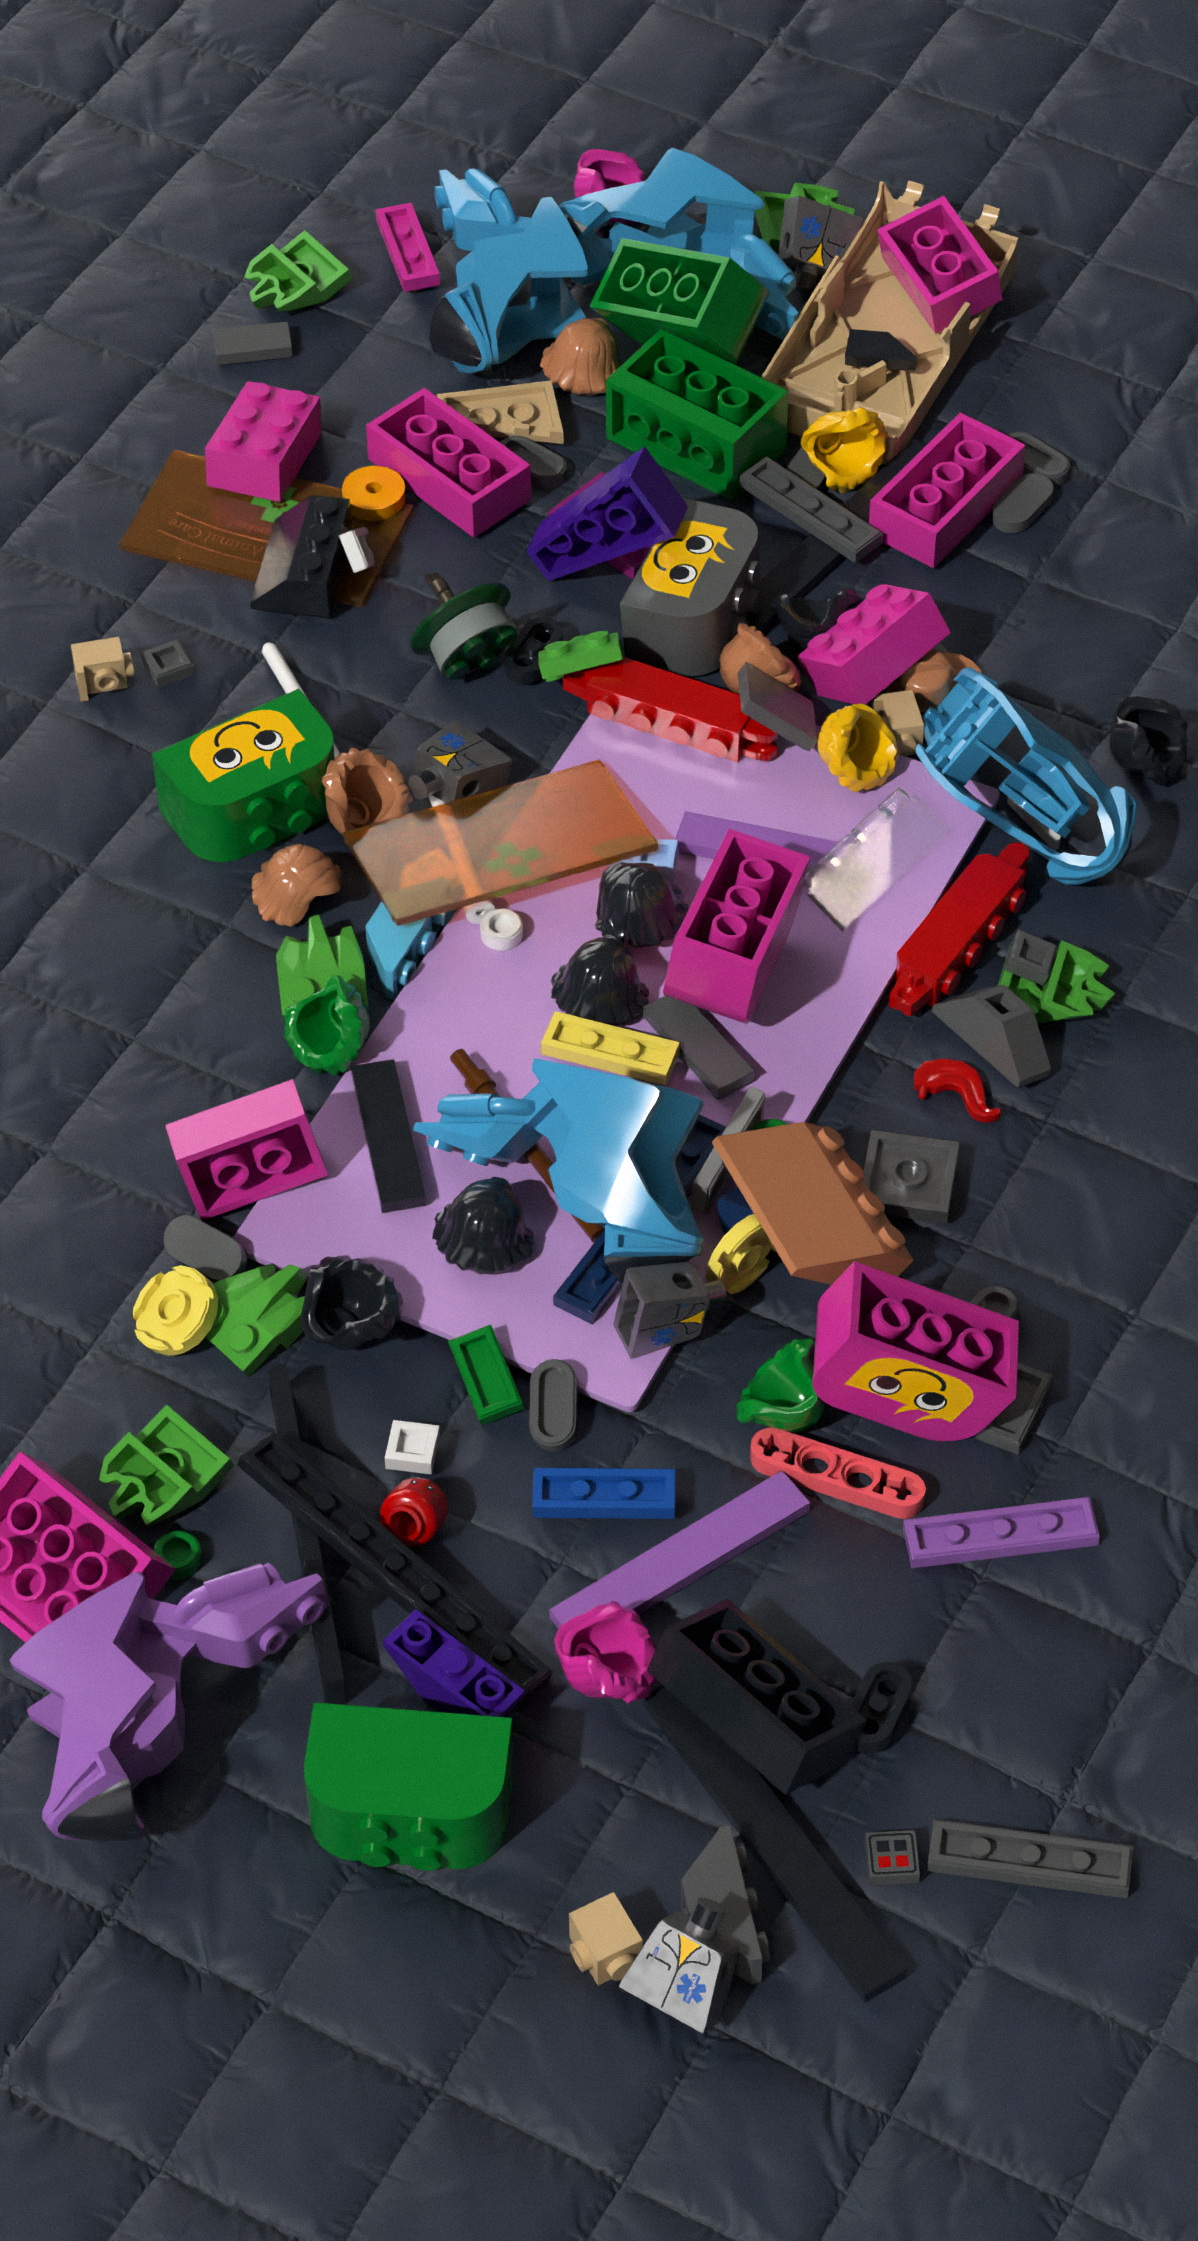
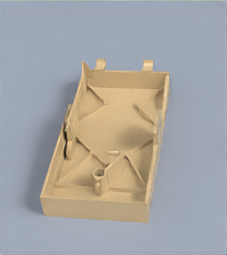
[761,181,1019,464]

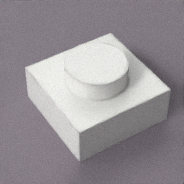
[385,1420,440,1475]

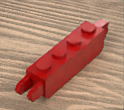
[563,657,778,762]
[889,842,1030,1017]

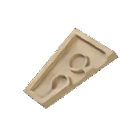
[437,380,564,444]

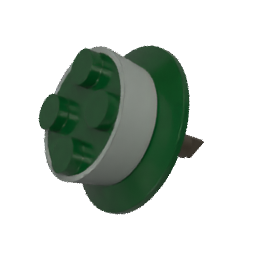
[410,572,519,680]

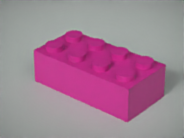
[366,388,532,538]
[869,413,1026,568]

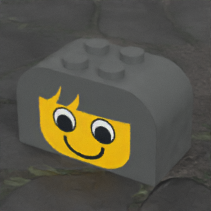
[620,498,763,676]

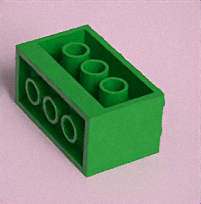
[606,329,788,502]

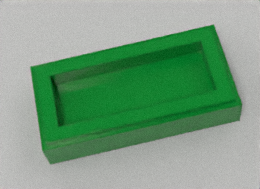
[448,1324,524,1426]

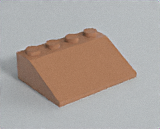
[712,1122,913,1285]

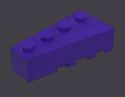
[526,446,688,581]

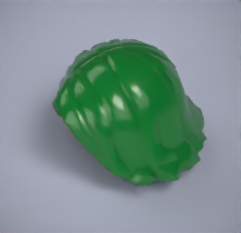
[283,975,370,1076]
[736,1338,826,1433]

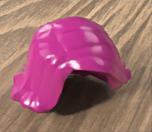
[574,149,646,226]
[554,1601,658,1703]

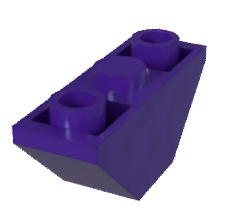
[383,1609,525,1717]

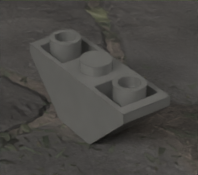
[932,985,1051,1088]
[681,1825,770,1984]

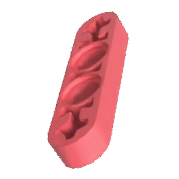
[750,1428,926,1519]

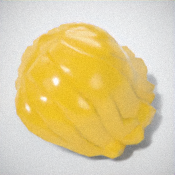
[801,407,888,493]
[818,703,900,792]

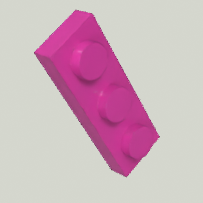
[375,203,440,292]

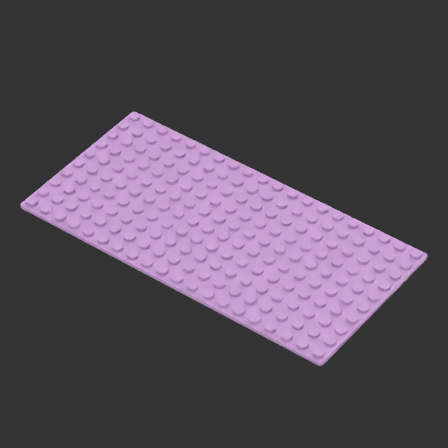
[233,714,1000,1412]

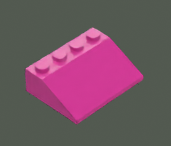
[0,1451,176,1643]

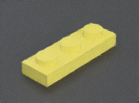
[541,1011,680,1086]

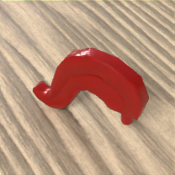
[914,1058,1001,1123]

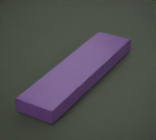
[675,811,849,884]
[903,1497,1100,1569]

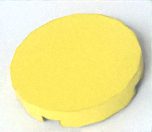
[705,1214,776,1294]
[133,1265,218,1356]

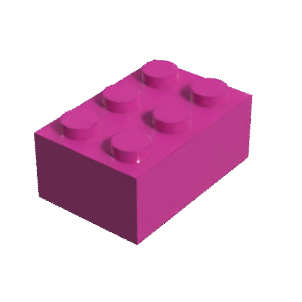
[877,196,1003,334]
[205,381,321,502]
[797,584,951,705]
[165,1079,328,1221]

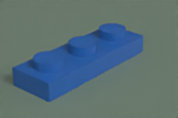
[532,1468,675,1519]

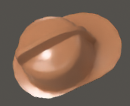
[886,648,981,712]

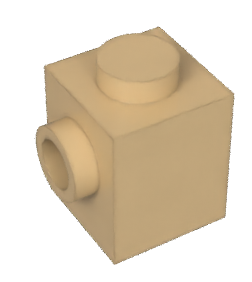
[569,1892,643,1986]

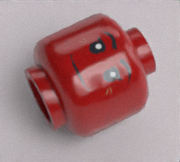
[380,1477,448,1547]

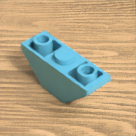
[365,881,454,1000]

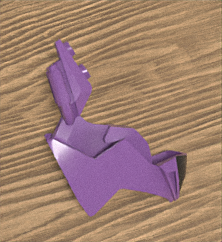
[10,1563,328,1842]

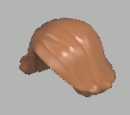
[540,318,623,396]
[719,623,801,695]
[322,748,413,844]
[252,844,342,927]

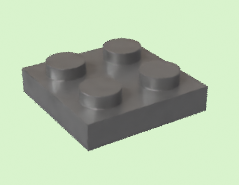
[863,1130,960,1223]

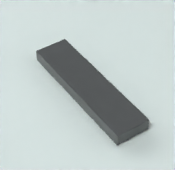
[739,456,883,564]
[927,1819,1133,1899]

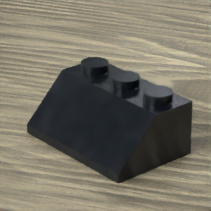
[250,495,352,618]

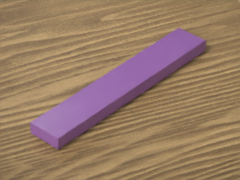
[549,1470,810,1629]

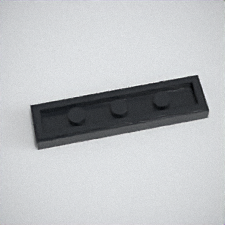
[351,1059,426,1213]

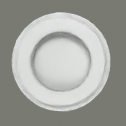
[480,908,523,951]

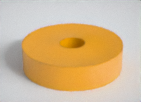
[342,466,406,521]

